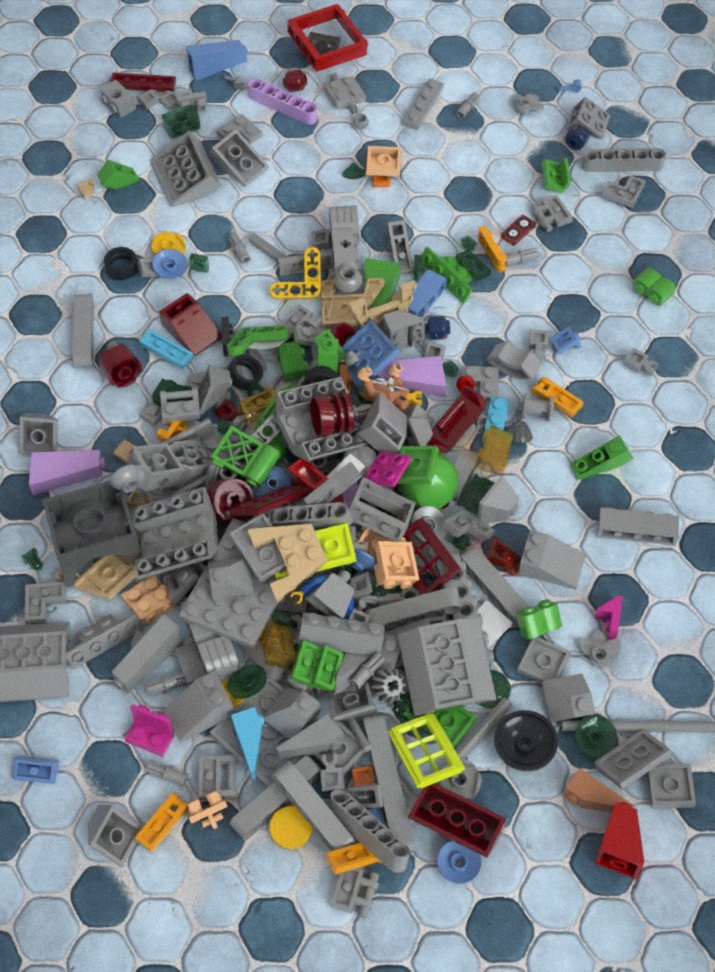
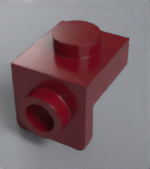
[330,322,355,347]

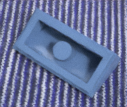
[13,756,60,784]

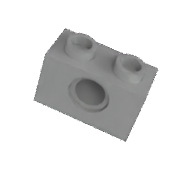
[100,80,136,118]

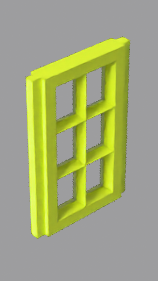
[388,713,465,789]

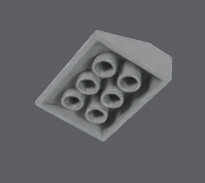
[150,130,221,207]

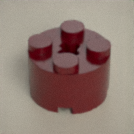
[99,343,142,388]

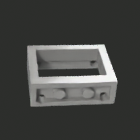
[348,477,416,542]

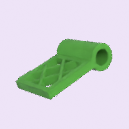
[211,426,281,488]

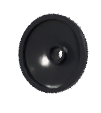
[494,710,558,772]

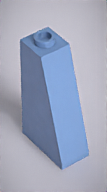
[186,40,248,81]

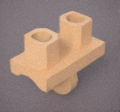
[188,790,228,830]

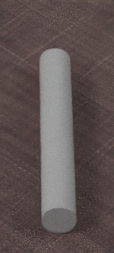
[346,718,372,752]

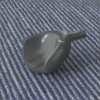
[504,410,533,443]

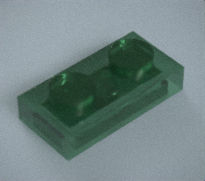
[455,249,491,281]

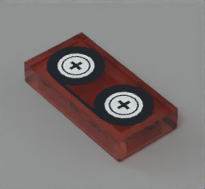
[501,214,536,246]

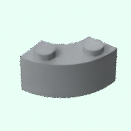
[486,341,542,379]

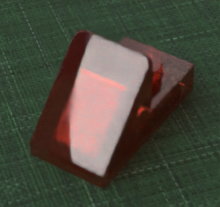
[487,536,522,576]

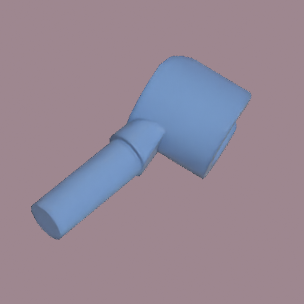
[558,79,581,93]

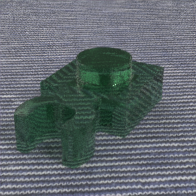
[371,583,403,596]

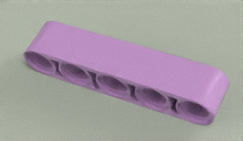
[248,78,317,125]

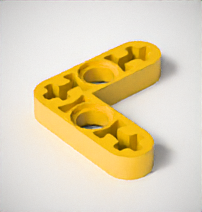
[270,247,321,300]

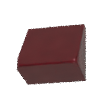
[214,399,243,425]

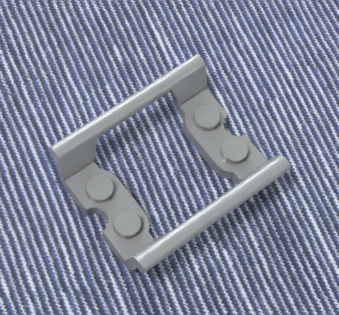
[162,418,241,498]

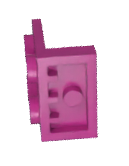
[364,452,412,487]
[125,704,175,757]

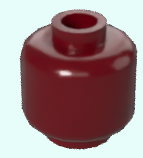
[283,69,307,92]

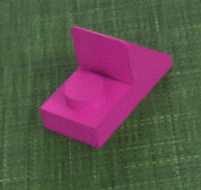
[594,596,623,640]

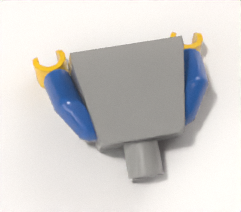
[290,570,354,619]

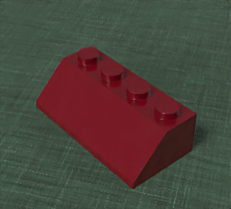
[408,783,506,858]

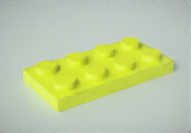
[275,523,357,580]

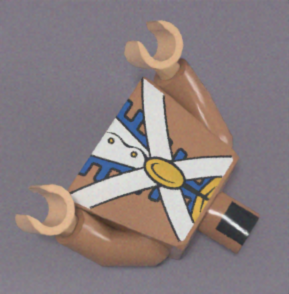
[358,364,409,410]

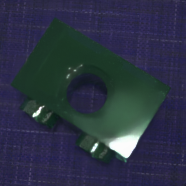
[161,104,201,139]

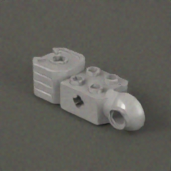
[329,205,363,292]
[110,440,211,493]
[176,580,240,681]

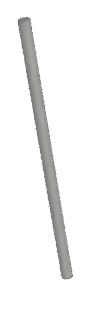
[561,720,715,732]

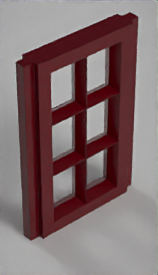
[229,486,313,516]
[403,517,461,595]

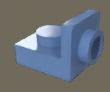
[550,327,581,354]

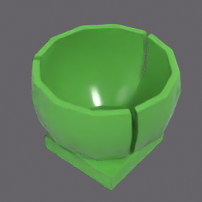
[397,446,459,510]

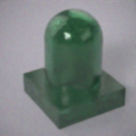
[22,547,43,571]

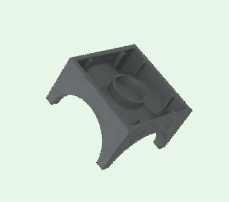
[42,481,142,587]

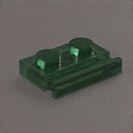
[457,473,495,515]

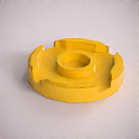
[151,232,186,257]
[269,806,313,850]

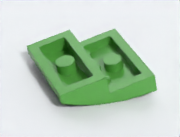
[290,640,344,691]

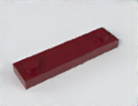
[110,73,176,92]

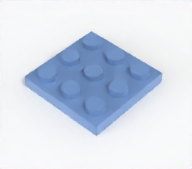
[341,319,401,390]

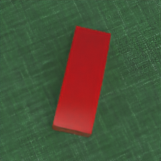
[288,458,344,503]

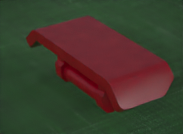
[427,386,487,454]

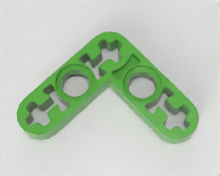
[227,325,289,356]

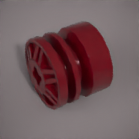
[310,392,354,437]

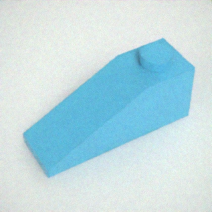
[231,707,265,780]

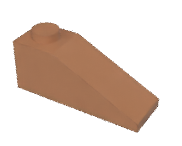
[563,768,634,813]

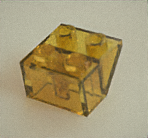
[478,425,513,476]

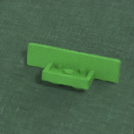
[419,247,473,303]

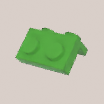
[542,158,571,193]

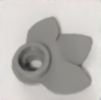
[514,93,544,114]
[579,629,620,667]

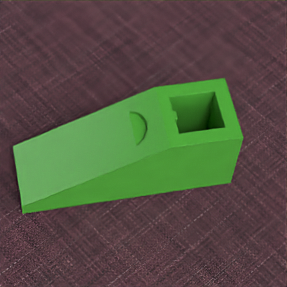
[570,435,634,480]

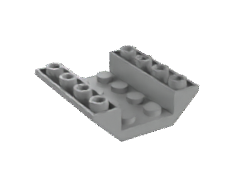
[276,377,370,461]
[132,487,218,579]
[397,619,497,717]
[0,622,70,702]

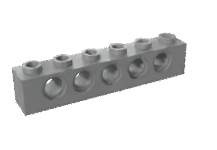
[435,554,494,670]

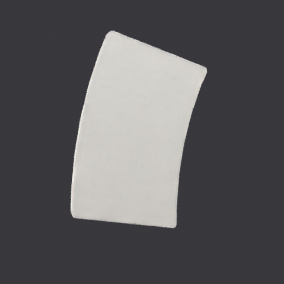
[248,335,291,350]
[477,600,512,648]

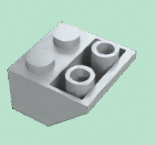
[383,310,425,351]

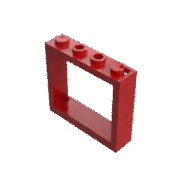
[287,4,368,72]

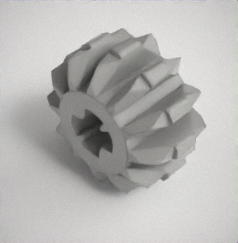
[370,668,407,704]

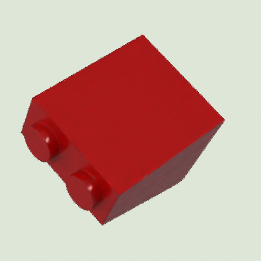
[594,802,644,880]

